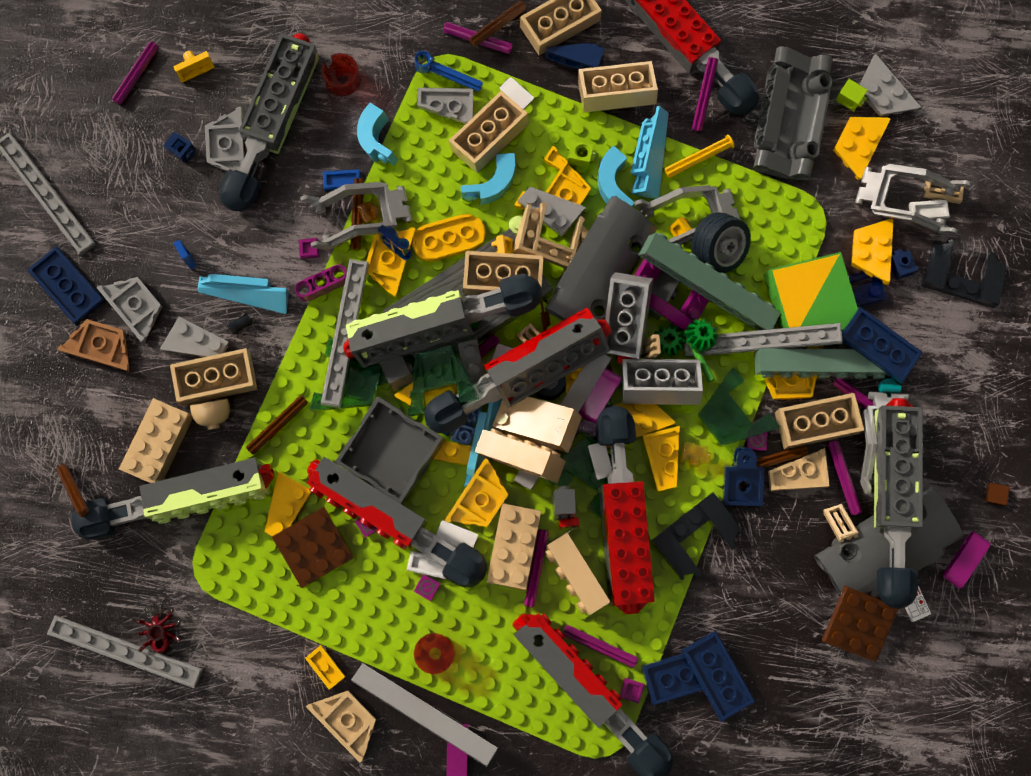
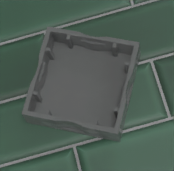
[335,396,445,506]

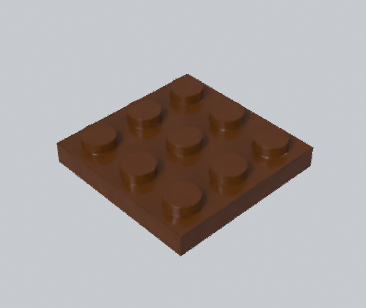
[272,507,354,588]
[822,585,898,662]

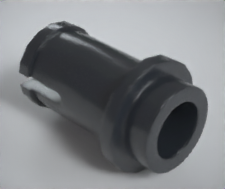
[227,313,253,335]

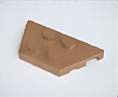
[57,319,130,372]

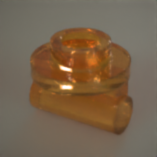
[357,202,378,224]

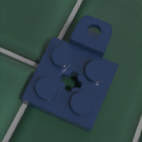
[723,447,765,506]

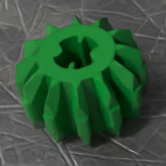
[685,319,718,352]
[654,324,685,357]

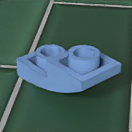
[451,407,481,445]

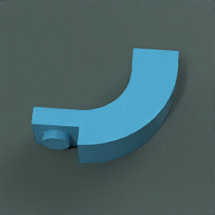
[357,103,398,166]
[597,145,634,207]
[461,153,515,205]

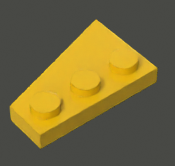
[642,426,680,492]
[264,471,312,536]

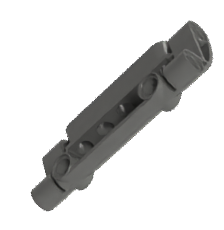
[753,46,833,180]
[545,196,657,321]
[814,485,964,597]

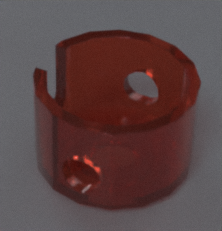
[321,53,361,97]
[414,633,455,674]

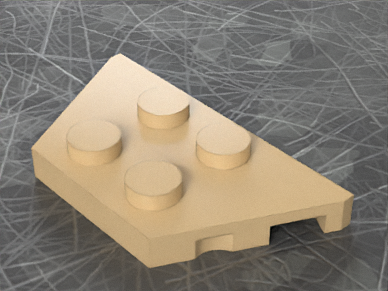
[306,690,376,763]

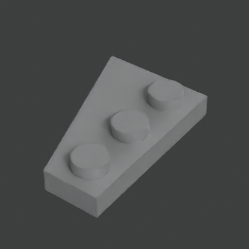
[417,88,474,124]
[518,187,586,237]
[160,317,230,357]

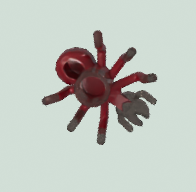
[131,604,181,653]

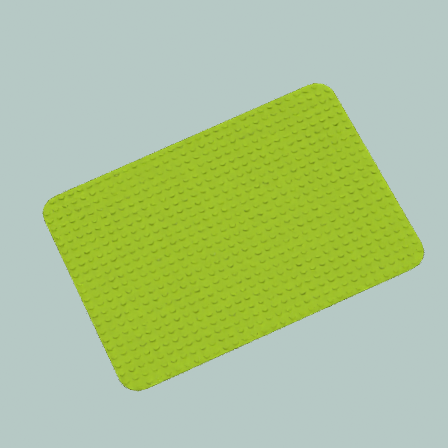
[192,54,827,759]

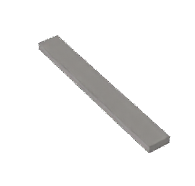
[0,132,96,256]
[321,259,369,408]
[684,323,842,357]
[514,354,611,491]
[47,615,203,688]
[351,663,498,767]

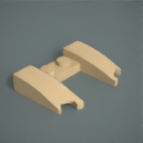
[512,202,589,271]

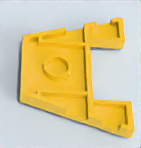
[514,146,591,210]
[752,345,824,400]

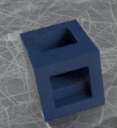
[163,131,195,163]
[891,249,919,280]

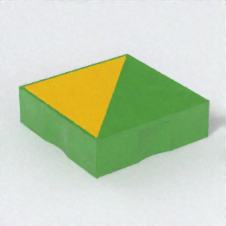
[763,252,858,331]

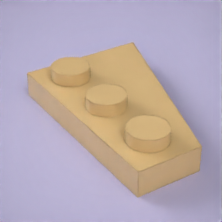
[768,448,829,491]

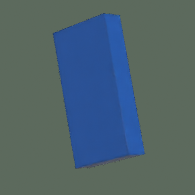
[323,169,361,191]
[173,240,197,269]

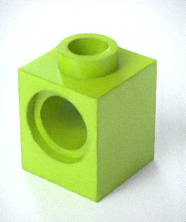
[835,79,867,111]
[568,140,596,169]

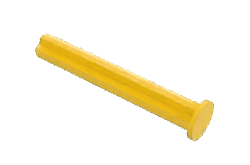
[664,135,734,178]

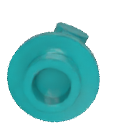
[878,379,901,397]

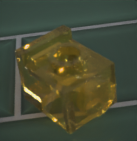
[679,442,711,467]

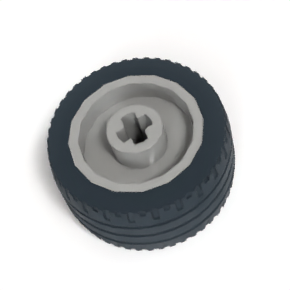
[691,212,751,273]

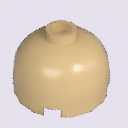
[190,398,230,429]

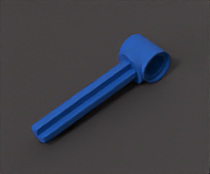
[415,51,483,92]

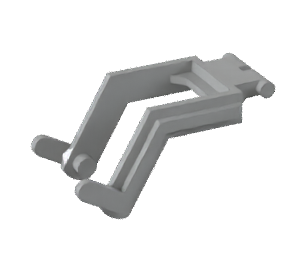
[855,164,972,234]
[300,182,412,250]
[634,185,741,245]
[860,392,909,494]

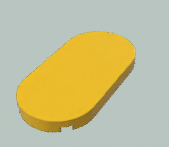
[412,214,486,262]

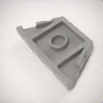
[859,54,921,117]
[205,107,245,171]
[97,277,162,343]

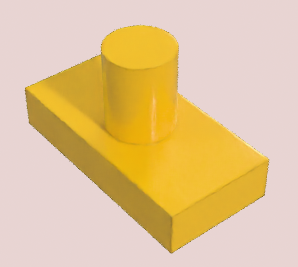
[173,51,215,83]
[433,441,472,466]

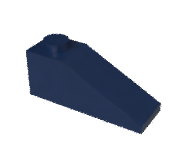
[545,43,605,70]

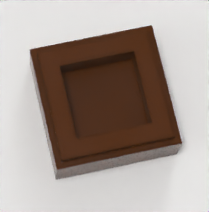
[985,482,1010,506]

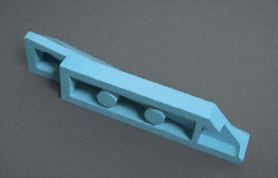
[631,106,669,200]
[198,274,289,314]
[464,399,503,487]

